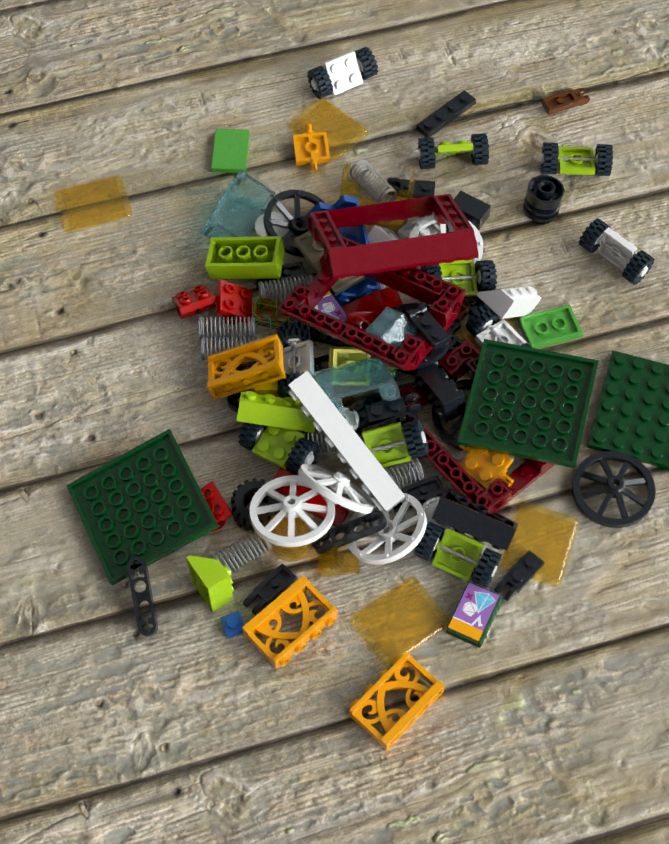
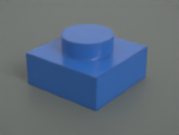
[220,610,245,639]

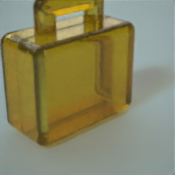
[288,98,369,161]
[55,176,133,233]
[500,502,579,587]
[351,577,449,666]

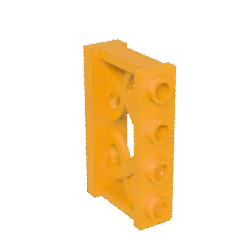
[207,334,286,400]
[242,575,337,669]
[349,652,445,751]

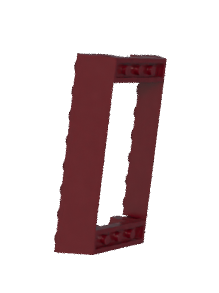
[306,194,479,279]
[277,236,466,370]
[390,339,555,514]

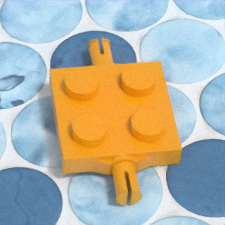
[293,124,330,173]
[459,445,514,489]

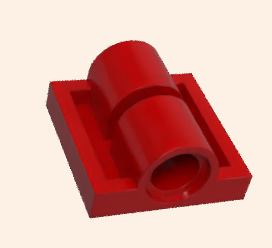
[217,279,252,325]
[172,285,216,319]
[201,481,233,532]

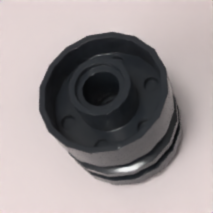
[523,175,565,223]

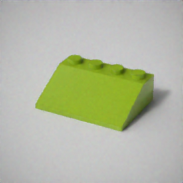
[237,391,315,433]

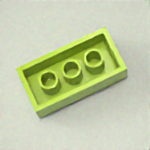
[205,236,285,279]

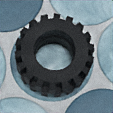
[231,478,281,533]

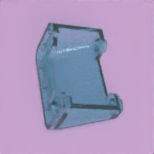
[200,170,276,238]
[312,357,401,412]

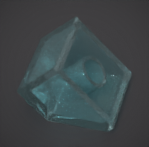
[365,307,418,349]

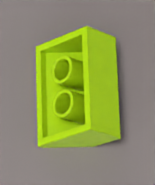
[186,555,234,613]

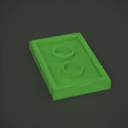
[211,129,250,173]
[518,304,583,349]

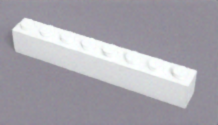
[288,371,405,513]

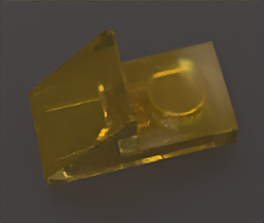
[318,547,360,577]

